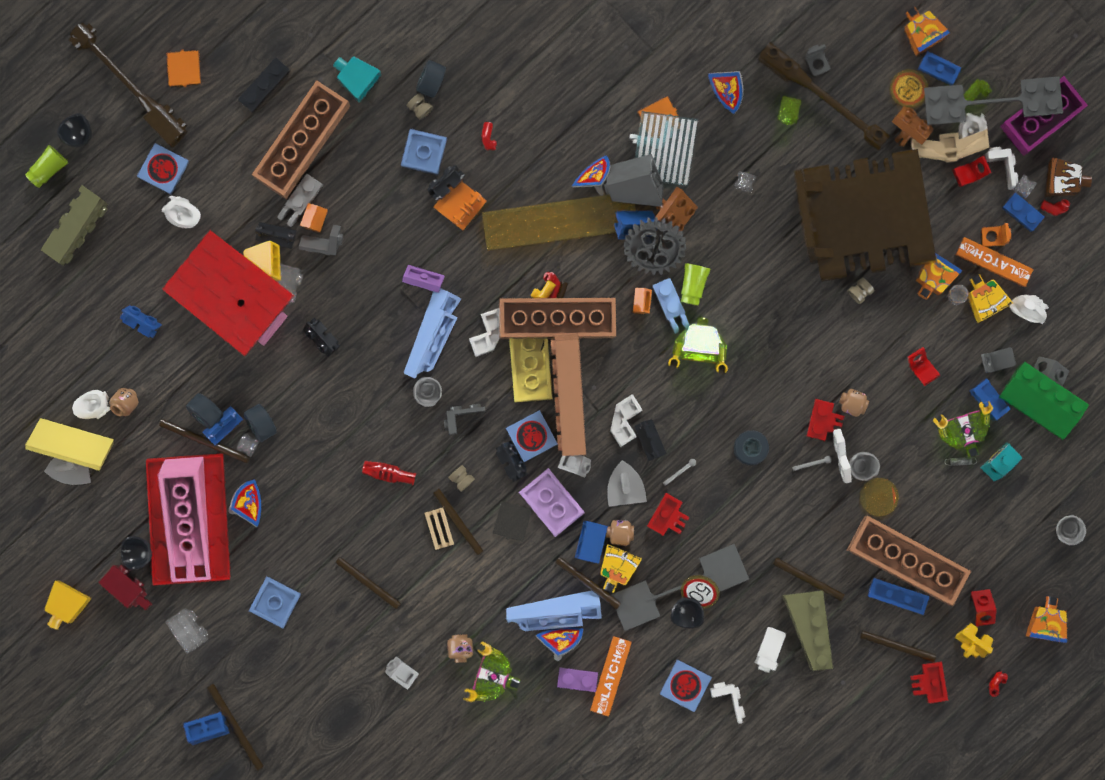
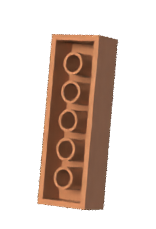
[252,80,350,199]
[499,298,616,339]
[551,333,586,456]
[847,516,971,606]

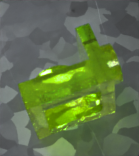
[964,79,992,101]
[777,96,801,125]

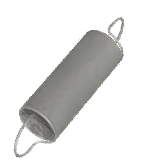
[945,457,977,466]

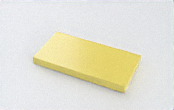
[509,339,553,403]
[26,418,114,471]

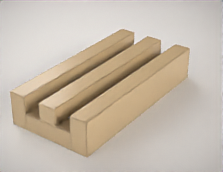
[425,508,454,550]

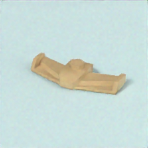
[910,129,989,163]

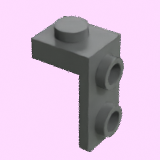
[299,225,343,255]
[444,404,486,435]

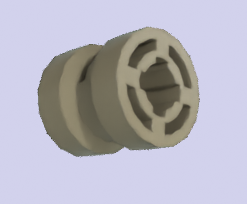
[407,93,433,120]
[847,278,875,304]
[448,465,475,492]

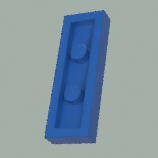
[867,578,929,615]

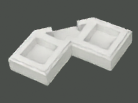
[469,308,499,357]
[610,394,643,447]
[833,429,852,483]

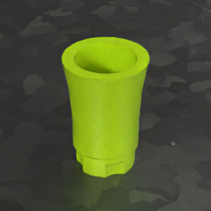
[26,145,69,188]
[681,263,711,306]

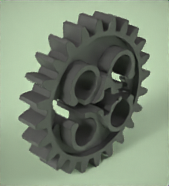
[624,217,686,275]

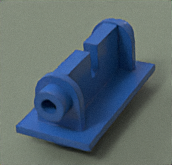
[120,305,162,338]
[203,406,243,445]

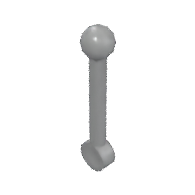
[793,456,832,471]
[663,459,696,486]

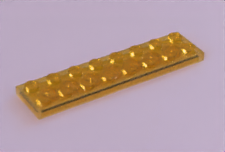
[482,195,636,251]

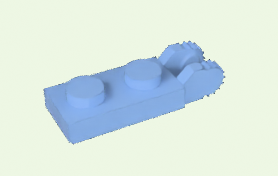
[652,278,690,334]

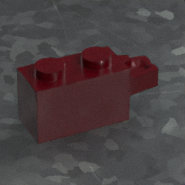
[98,565,152,610]

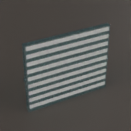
[635,111,699,186]

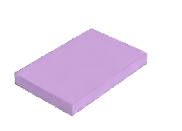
[519,468,585,537]

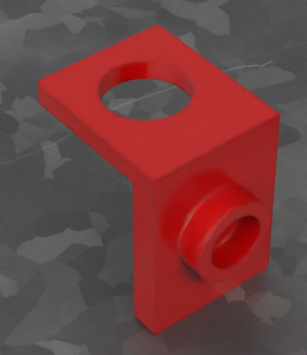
[952,156,991,187]
[907,347,940,386]
[971,589,996,626]

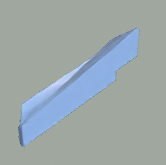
[404,289,461,378]
[506,590,602,631]

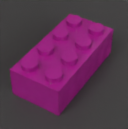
[1000,76,1088,156]

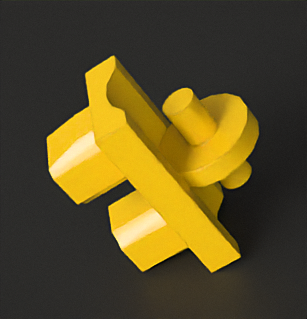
[955,623,993,658]

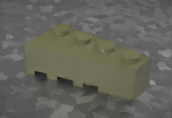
[41,185,108,266]
[782,591,833,671]

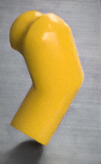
[531,280,556,298]

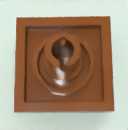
[892,106,934,147]
[656,187,698,231]

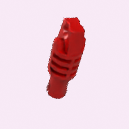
[362,461,416,485]

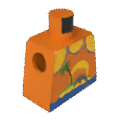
[904,7,950,56]
[916,253,962,300]
[1026,596,1067,643]

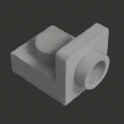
[558,455,591,478]
[385,657,419,689]

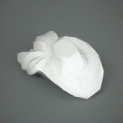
[959,113,987,139]
[162,196,200,228]
[1010,295,1049,324]
[72,390,110,419]

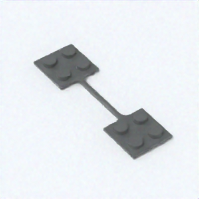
[924,77,1063,125]
[611,544,749,631]

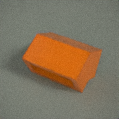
[300,203,328,232]
[633,288,652,314]

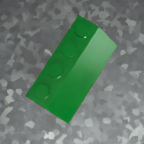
[999,362,1089,440]

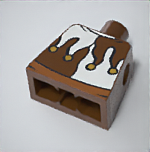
[1045,158,1092,197]

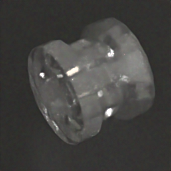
[734,171,756,192]
[1013,174,1037,199]
[947,284,969,305]
[237,433,259,457]

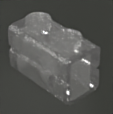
[165,608,208,654]

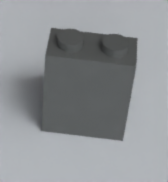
[604,154,664,206]

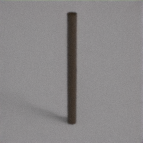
[159,419,250,463]
[207,683,264,770]

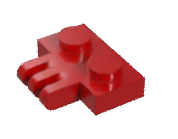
[806,399,845,441]
[647,493,690,536]
[910,661,948,703]

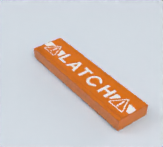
[955,237,1033,287]
[590,636,632,716]

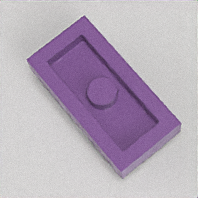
[402,265,444,293]
[557,667,598,692]

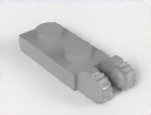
[278,174,323,227]

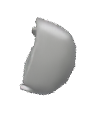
[413,377,442,407]
[849,452,880,481]
[1056,515,1086,545]

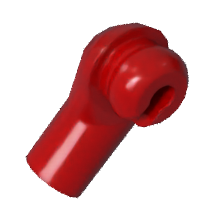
[481,122,497,151]
[1040,199,1070,216]
[543,272,561,298]
[989,672,1008,697]

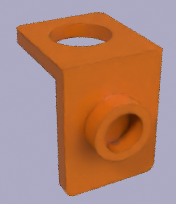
[981,223,1011,247]

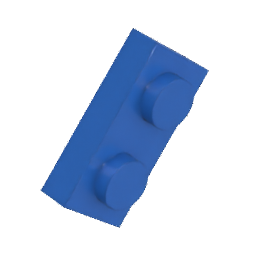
[918,51,961,86]
[1002,192,1044,232]

